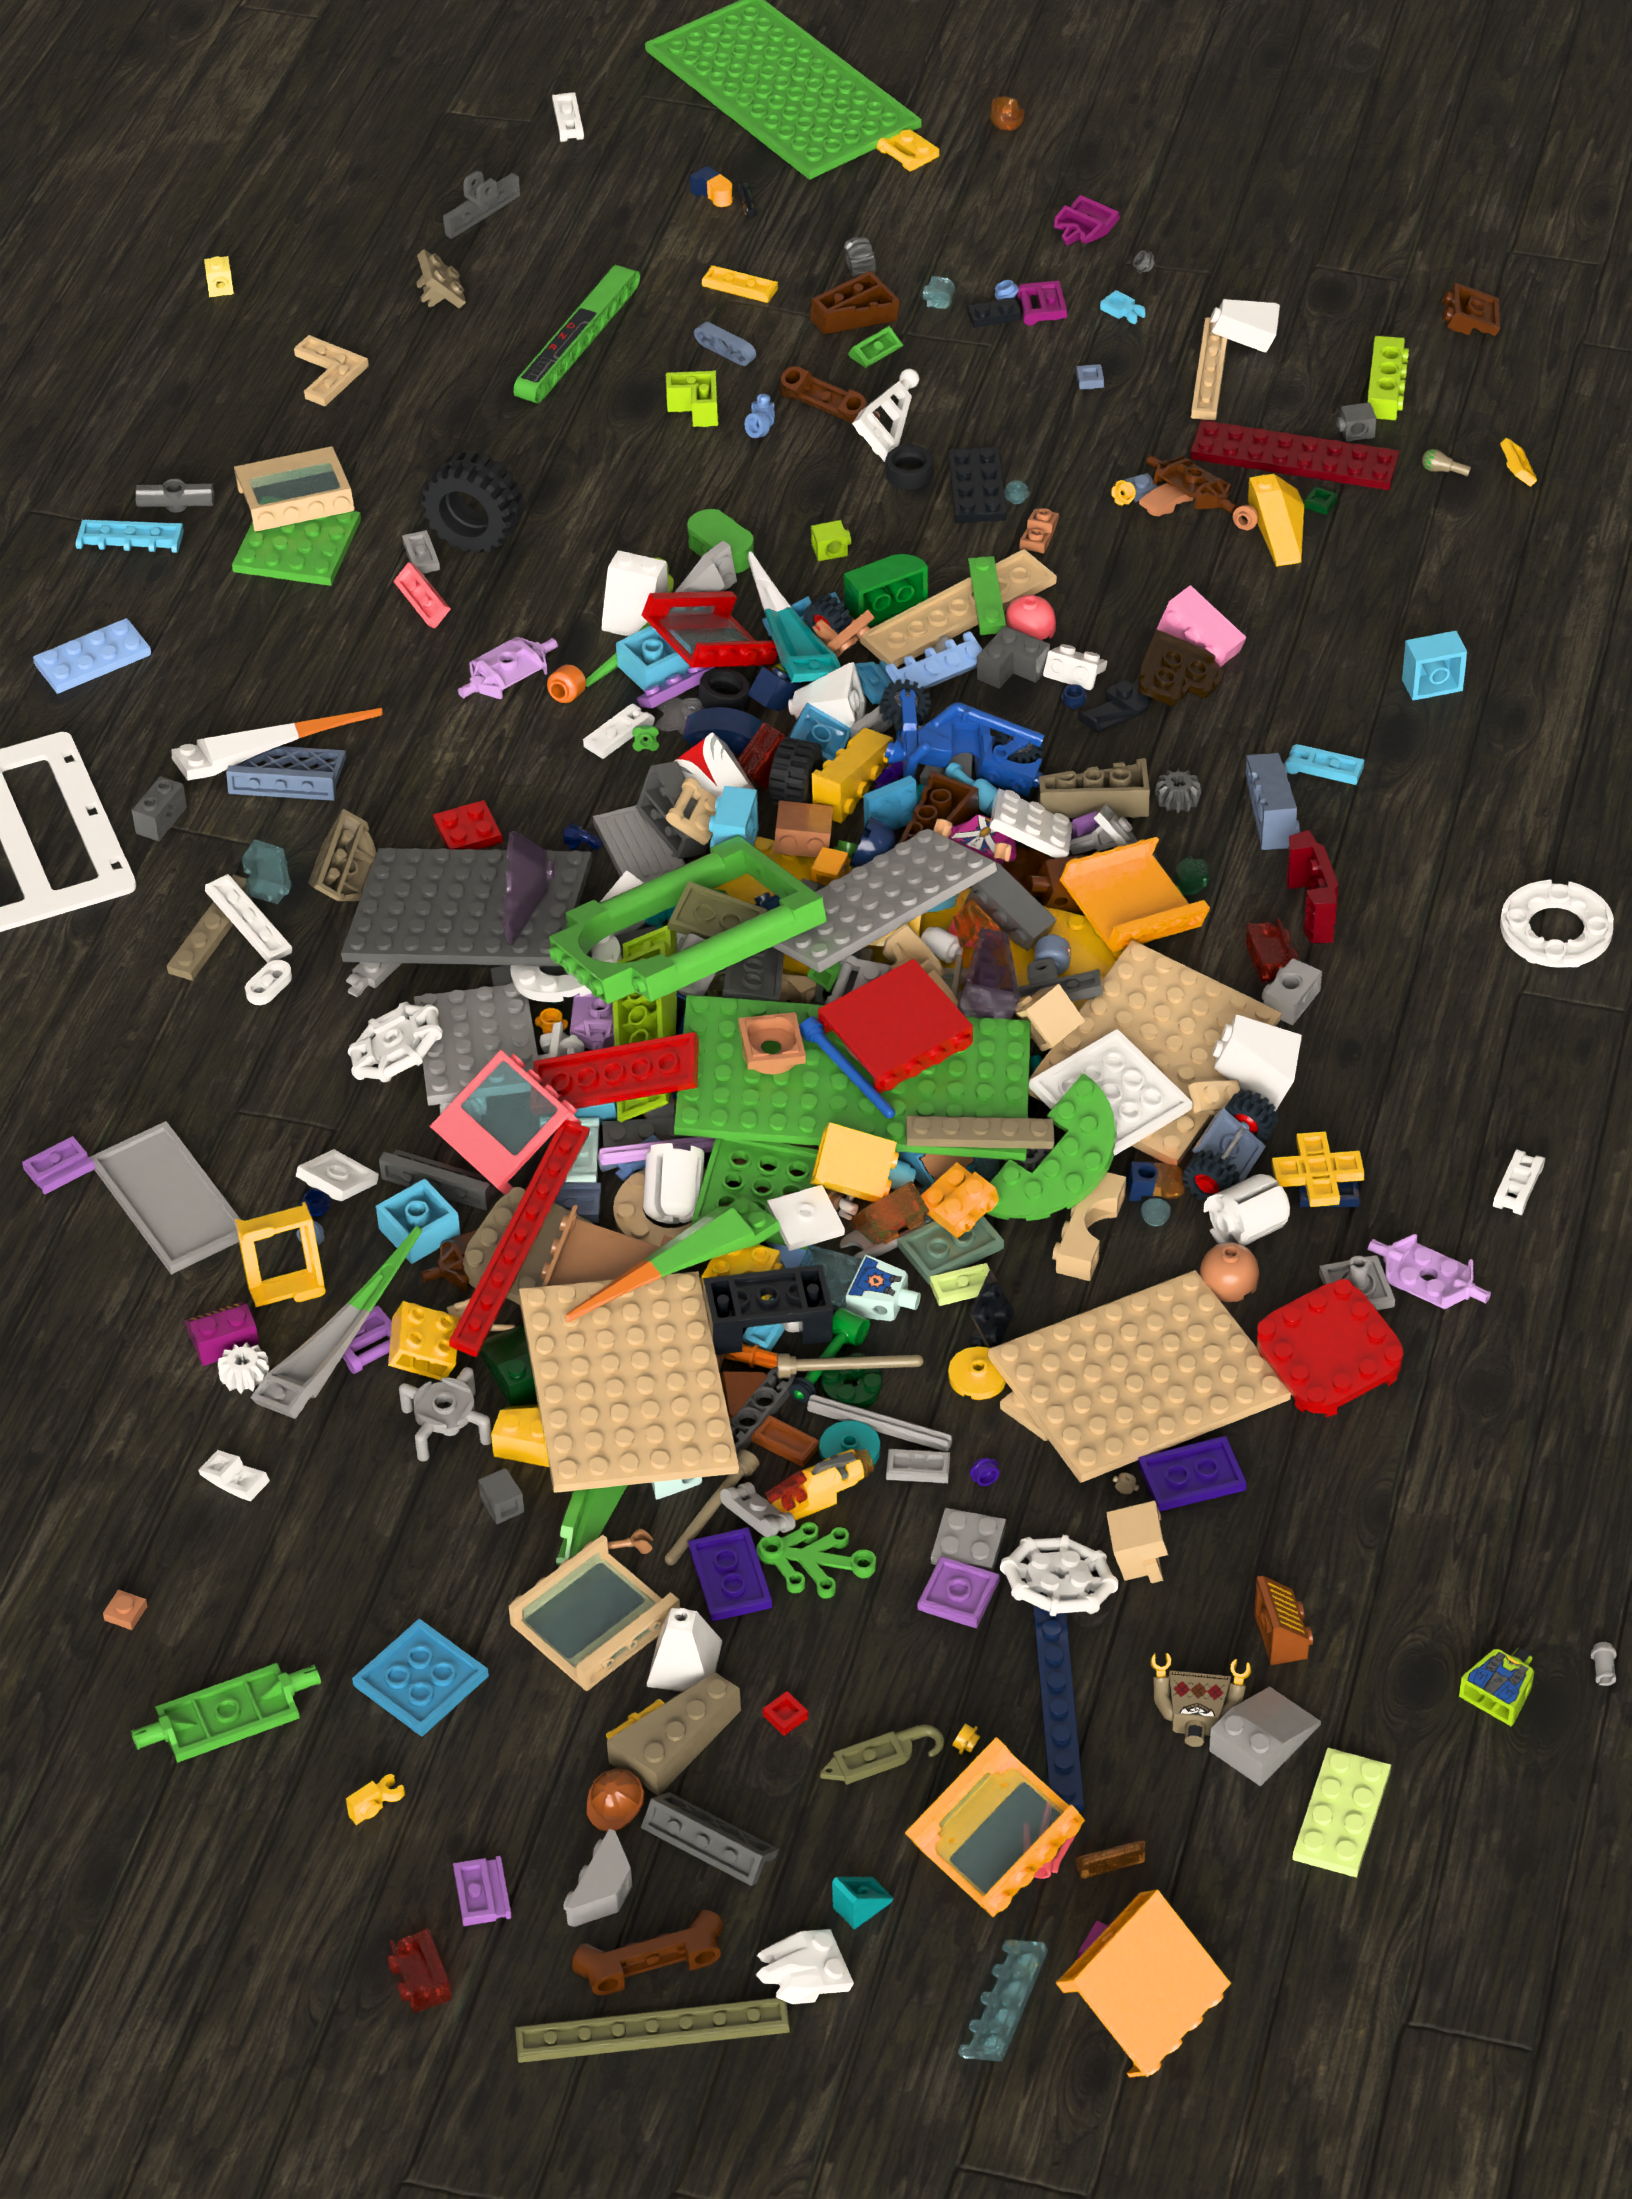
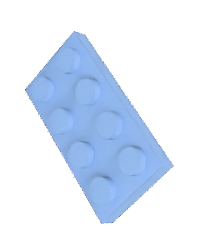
[33,618,151,694]

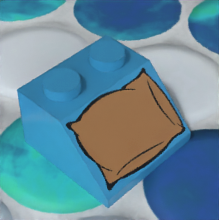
[898,1152,979,1189]

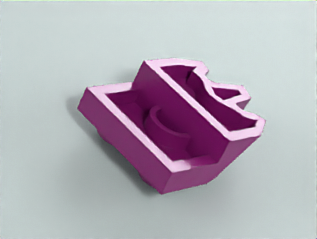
[1054,195,1120,246]

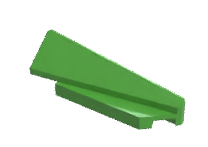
[556,1485,628,1566]

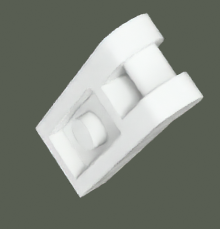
[552,93,584,142]
[583,704,655,759]

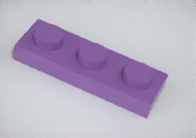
[637,666,714,708]

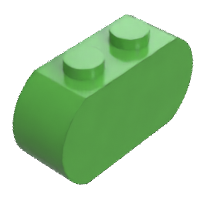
[687,509,754,573]

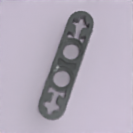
[729,1367,795,1454]

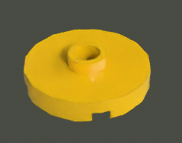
[948,1346,1007,1400]

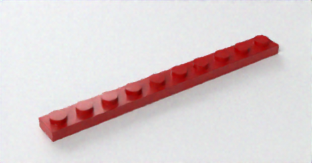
[449,1119,590,1357]

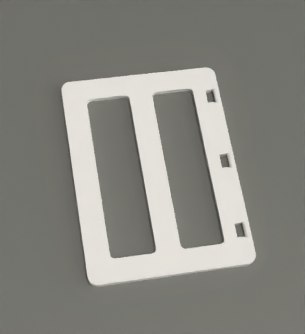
[0,732,136,932]

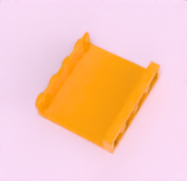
[1060,837,1210,952]
[1056,1889,1231,2077]

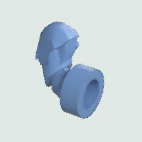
[745,394,775,438]

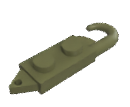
[820,1724,945,1785]

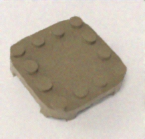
[463,1187,593,1305]

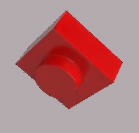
[763,1691,808,1736]

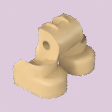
[882,923,960,1009]

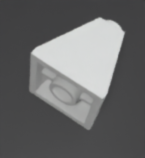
[788,662,867,736]
[647,1608,722,1692]

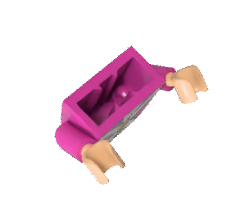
[933,815,1017,866]

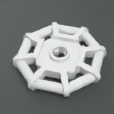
[348,1002,443,1082]
[1000,1534,1119,1617]

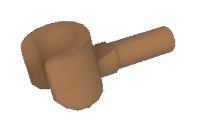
[608,1529,653,1554]

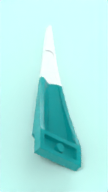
[748,552,841,682]

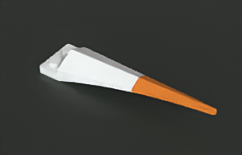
[171,708,383,780]

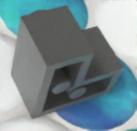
[977,626,1050,689]

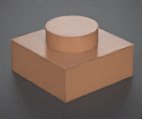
[103,1590,147,1630]

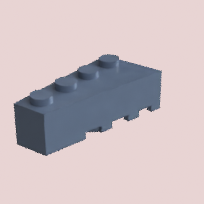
[1245,753,1300,850]

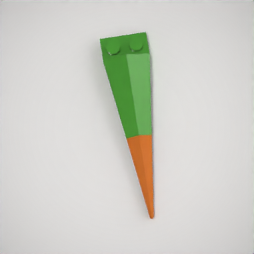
[565,1196,781,1322]

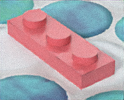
[393,562,451,629]

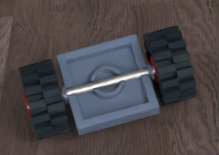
[1182,1090,1279,1201]

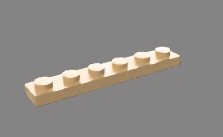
[1191,317,1228,420]

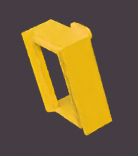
[235,1202,326,1307]

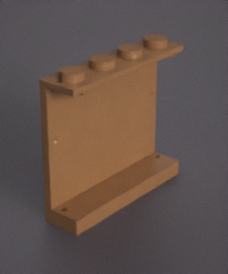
[536,1205,673,1287]

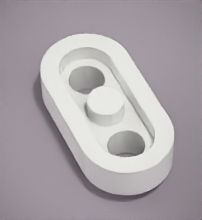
[245,960,292,1005]

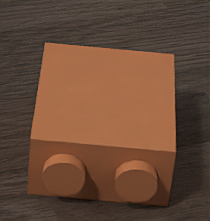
[773,800,833,858]

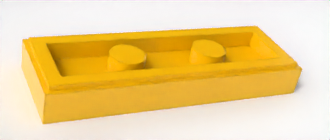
[702,265,778,303]

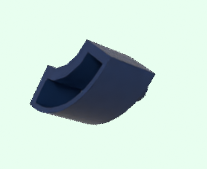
[683,707,762,756]

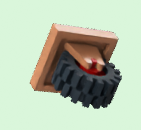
[803,594,875,658]

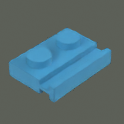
[855,661,894,704]

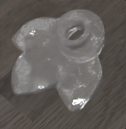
[656,698,705,734]

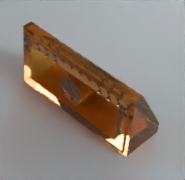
[1075,1840,1145,1879]

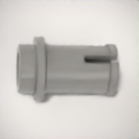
[1591,1642,1617,1686]

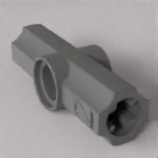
[136,478,215,513]

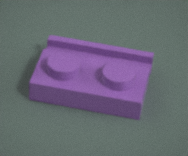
[22,1136,95,1195]
[453,1856,511,1926]

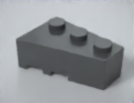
[636,761,712,859]
[963,862,1057,951]

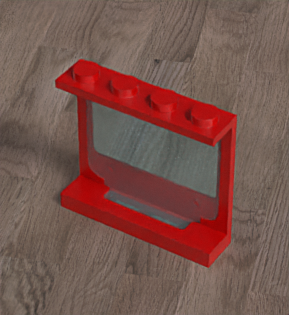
[641,591,778,668]

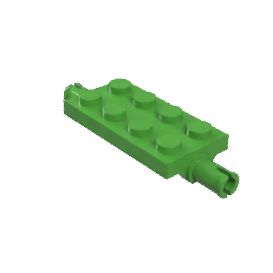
[131,1663,321,1763]

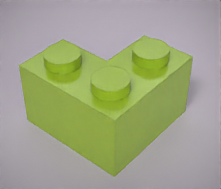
[666,371,718,427]

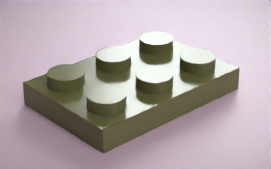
[667,881,767,939]

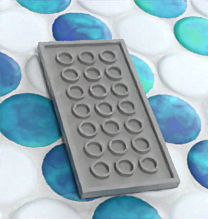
[772,829,997,973]

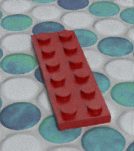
[531,1032,699,1116]

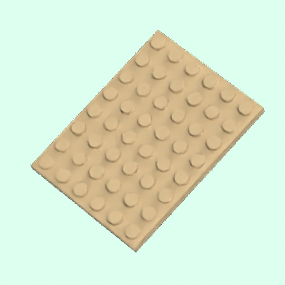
[1028,940,1282,1168]
[988,1270,1291,1483]
[519,1271,739,1493]

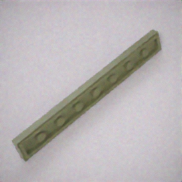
[515,1998,789,2063]

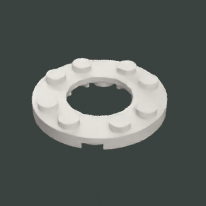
[1500,880,1614,967]
[510,934,622,1002]

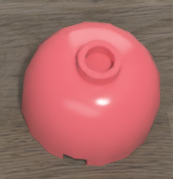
[1005,595,1056,641]

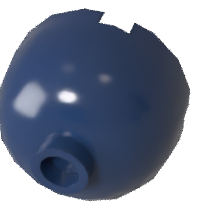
[849,815,896,868]

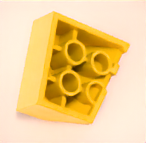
[491,1404,549,1467]

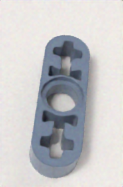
[694,322,756,366]

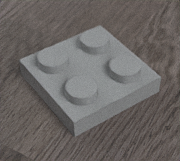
[931,1508,1006,1572]

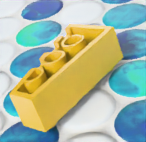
[812,727,893,823]

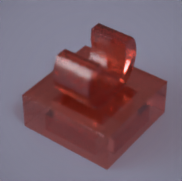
[765,1470,808,1511]

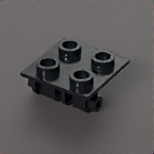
[969,1271,1014,1348]

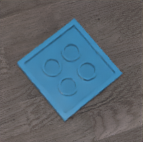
[352,1619,489,1737]

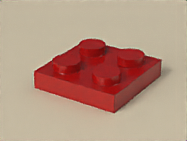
[433,800,502,850]

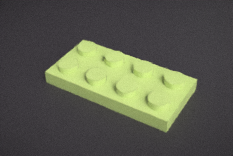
[1293,1748,1391,1877]

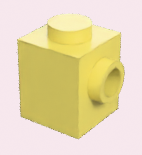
[204,256,234,297]

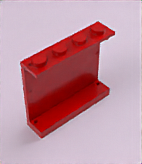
[818,959,973,1093]

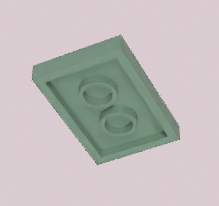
[897,1216,1004,1284]

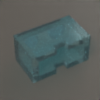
[242,839,291,905]

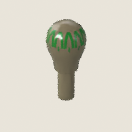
[1422,449,1471,476]

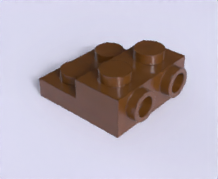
[1442,283,1500,336]

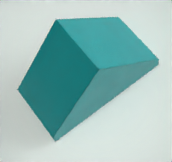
[832,1877,894,1929]

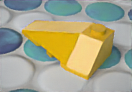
[1248,474,1304,567]

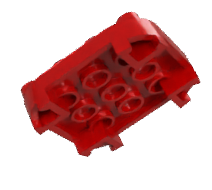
[1257,1279,1403,1417]

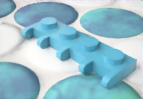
[76,520,184,553]

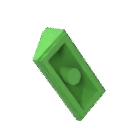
[848,326,903,368]

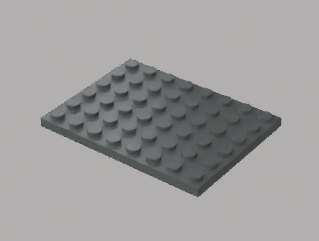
[341,848,593,966]

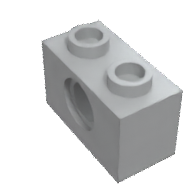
[1262,958,1322,1025]

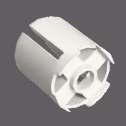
[643,1143,704,1224]
[1204,1174,1290,1246]

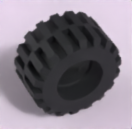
[769,737,823,804]

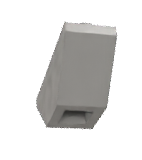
[564,1829,632,1927]

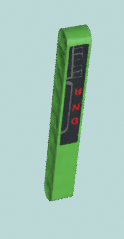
[514,265,640,403]

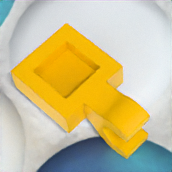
[346,1774,405,1825]

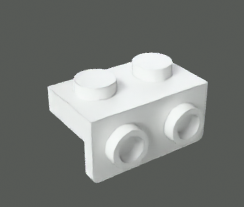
[1043,644,1107,690]

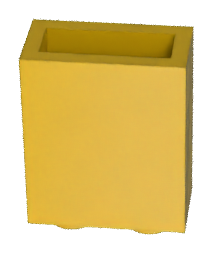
[810,1122,899,1203]

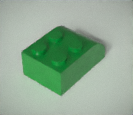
[844,554,928,627]

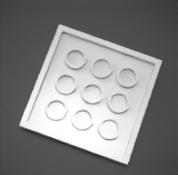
[1029,1029,1193,1156]

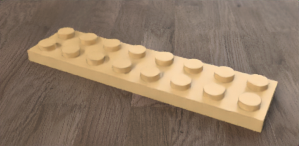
[860,549,1056,668]

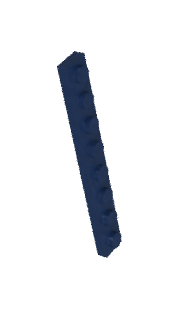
[1033,1593,1084,1813]

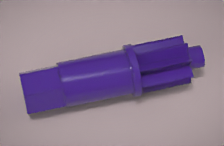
[874,761,903,790]

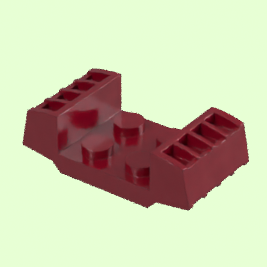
[1286,830,1339,943]

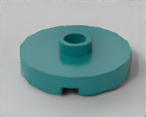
[819,1420,881,1470]

